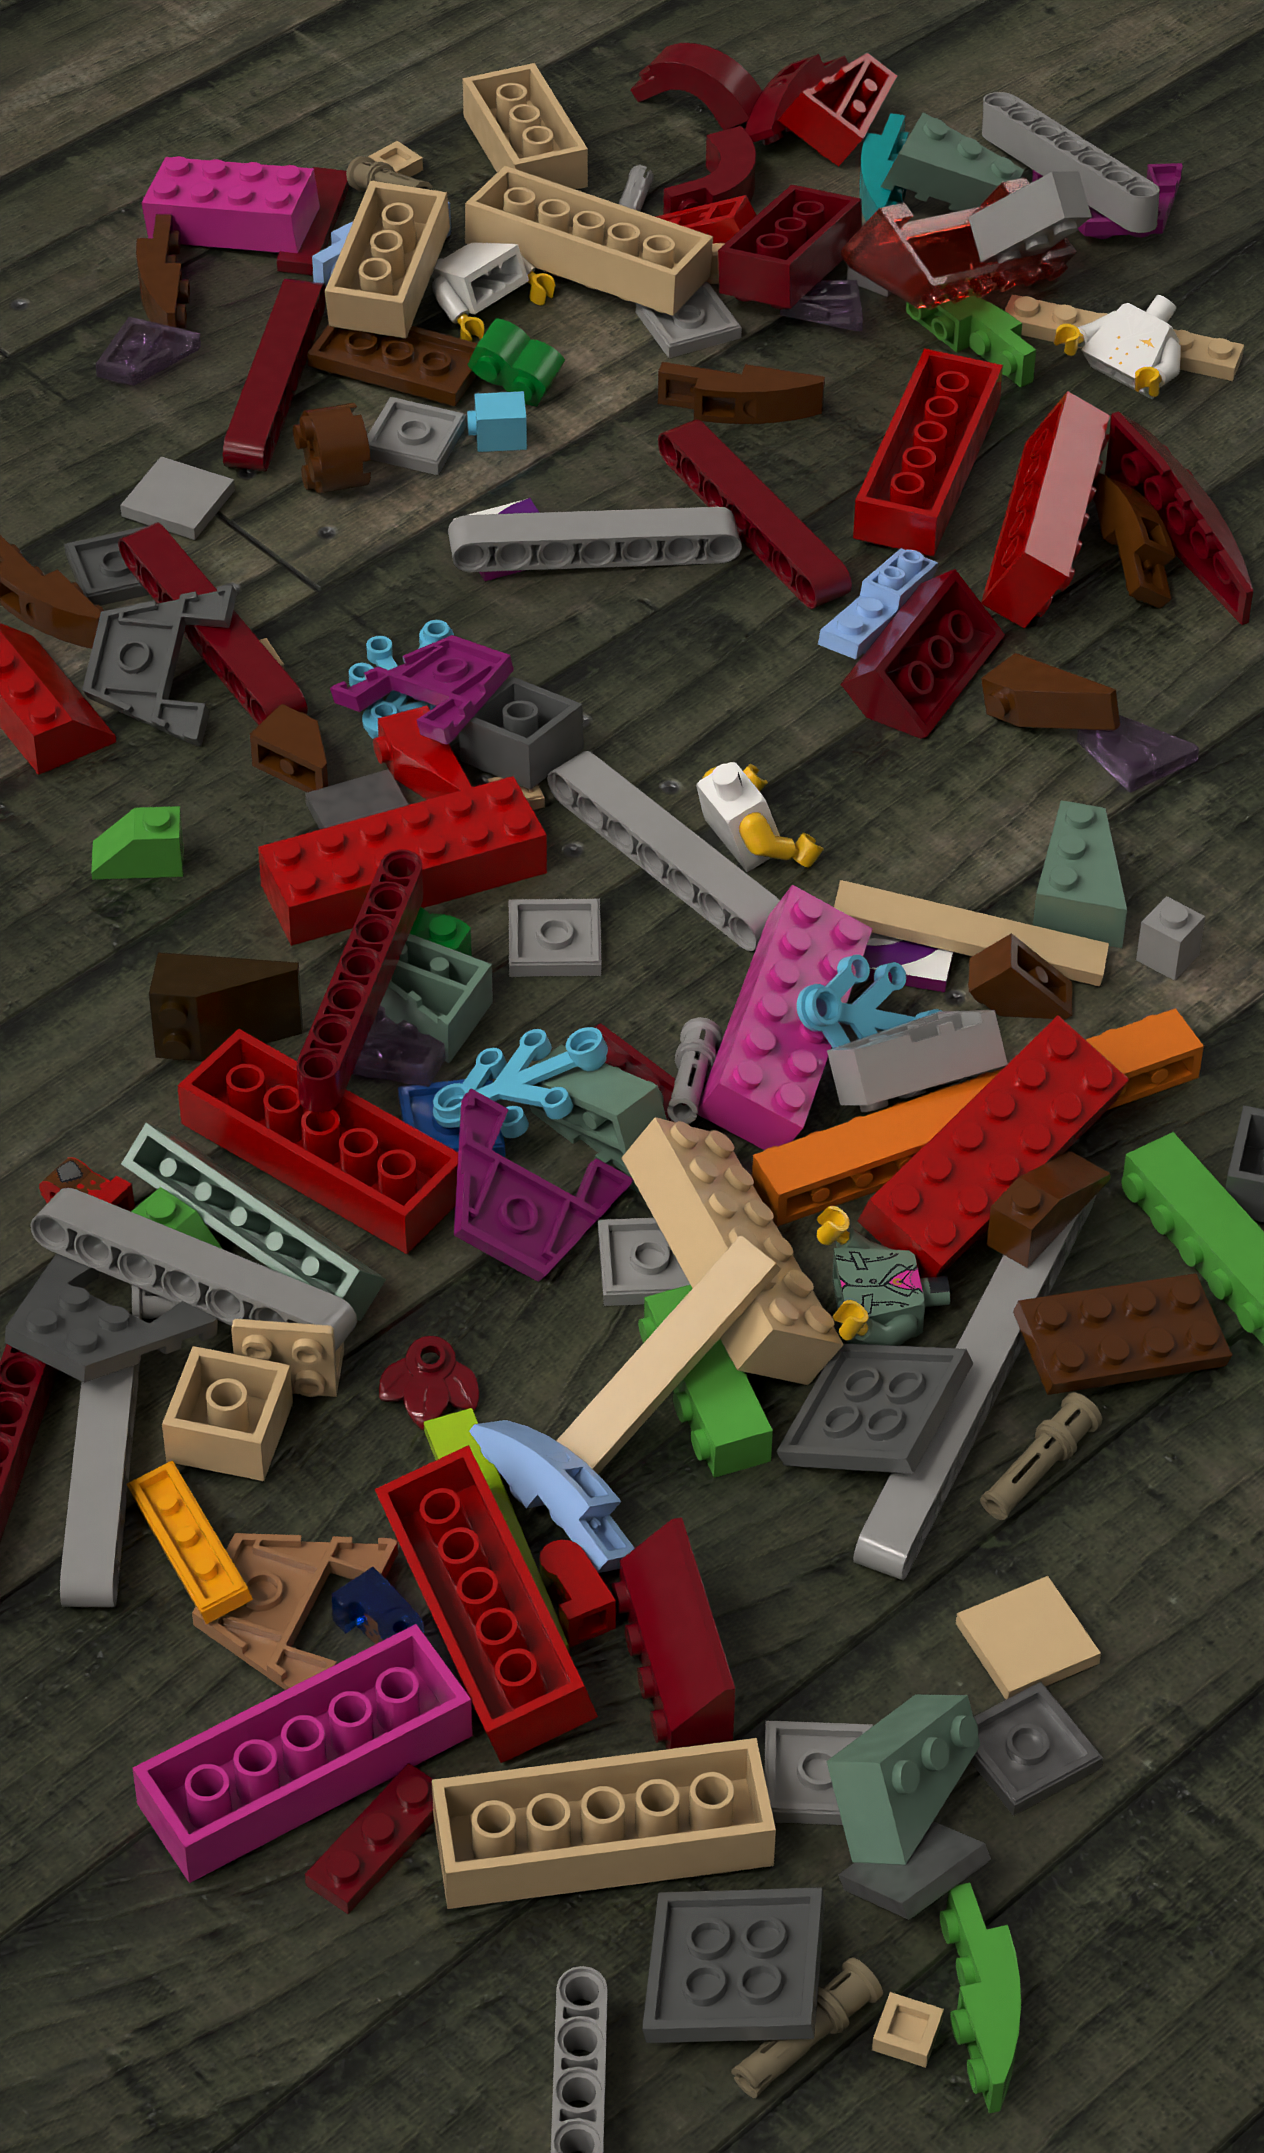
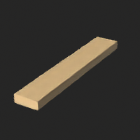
[834,880,1109,986]
[556,1235,781,1474]

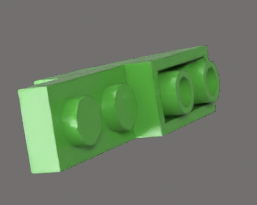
[906,278,1036,388]
[940,1883,1021,2114]

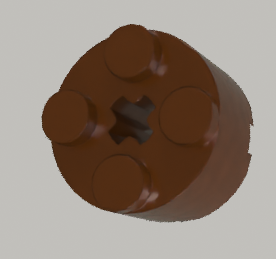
[293,403,371,494]

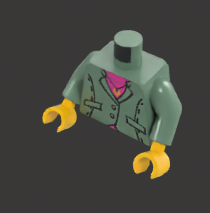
[817,1206,950,1346]

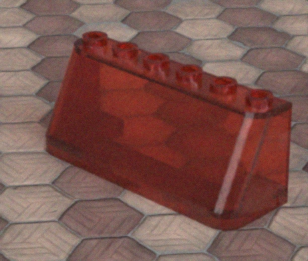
[840,177,1077,310]

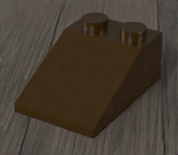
[149,952,303,1061]

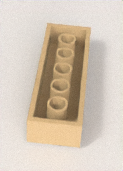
[465,166,713,316]
[622,1117,844,1385]
[432,1738,776,1909]

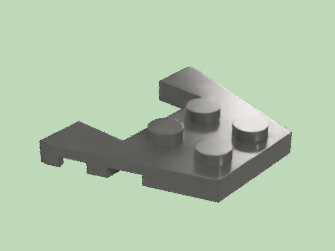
[82,585,237,747]
[5,1253,218,1383]

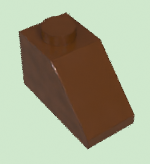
[250,704,328,792]
[968,933,1072,1020]

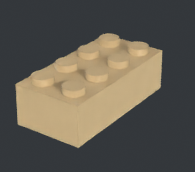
[463,63,588,190]
[325,181,450,338]

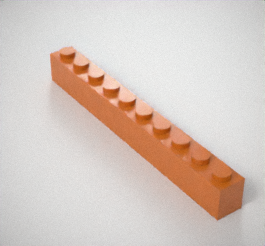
[752,1008,1204,1227]

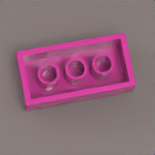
[141,156,320,253]

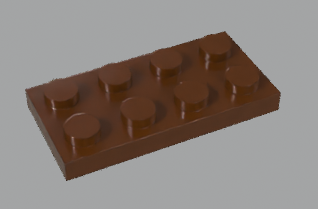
[307,324,478,406]
[1013,1273,1232,1395]

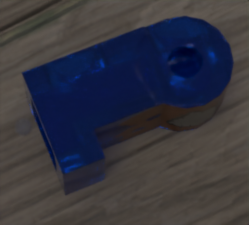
[332,1567,424,1644]

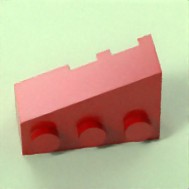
[778,53,897,167]

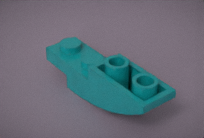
[859,113,910,235]

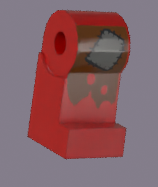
[39,1157,135,1212]
[539,1540,616,1648]

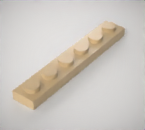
[1004,294,1244,381]

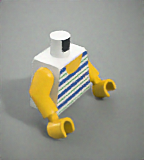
[696,762,824,872]

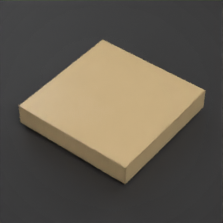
[956,1576,1101,1700]

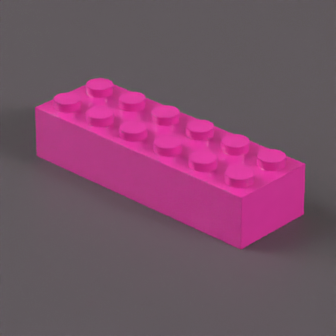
[696,885,873,1150]
[132,1624,472,1883]

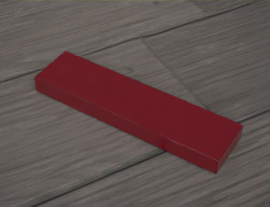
[277,167,350,275]

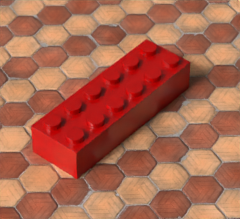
[853,348,1003,556]
[981,391,1110,628]
[258,776,547,946]
[857,1015,1130,1278]
[177,1029,458,1254]
[374,1445,598,1763]

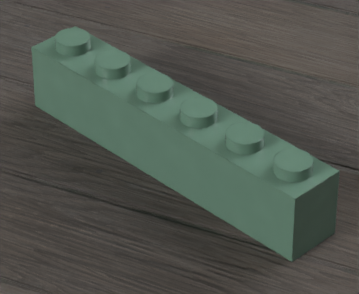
[121,1123,386,1321]

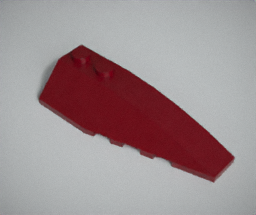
[1105,411,1253,625]

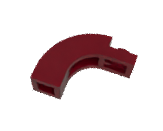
[630,43,762,130]
[663,126,756,215]

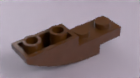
[136,214,190,345]
[658,362,825,424]
[1092,472,1176,609]
[0,535,104,649]

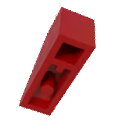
[656,195,757,244]
[373,705,472,800]

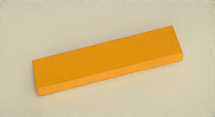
[127,1460,253,1624]

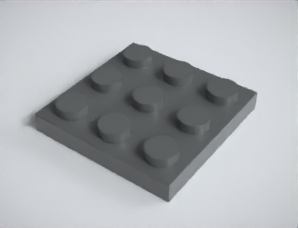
[776,1344,973,1474]
[642,1887,825,2043]

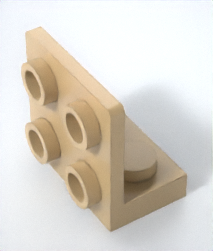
[231,1319,344,1397]

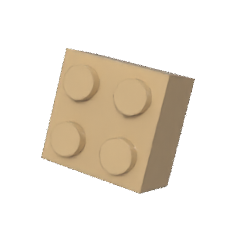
[162,1346,293,1481]

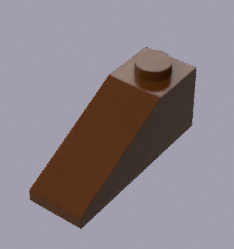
[981,653,1120,730]
[987,1151,1111,1268]

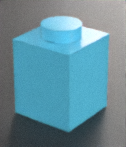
[467,391,527,452]

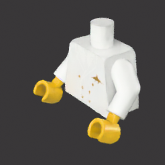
[432,243,555,342]
[1054,295,1181,399]

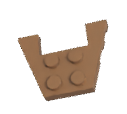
[192,1533,398,1690]

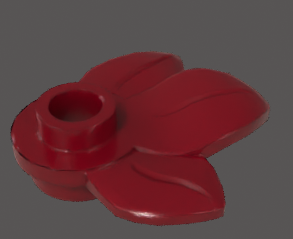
[379,1336,479,1431]

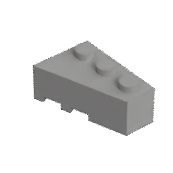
[968,171,1091,267]
[827,1010,1008,1112]

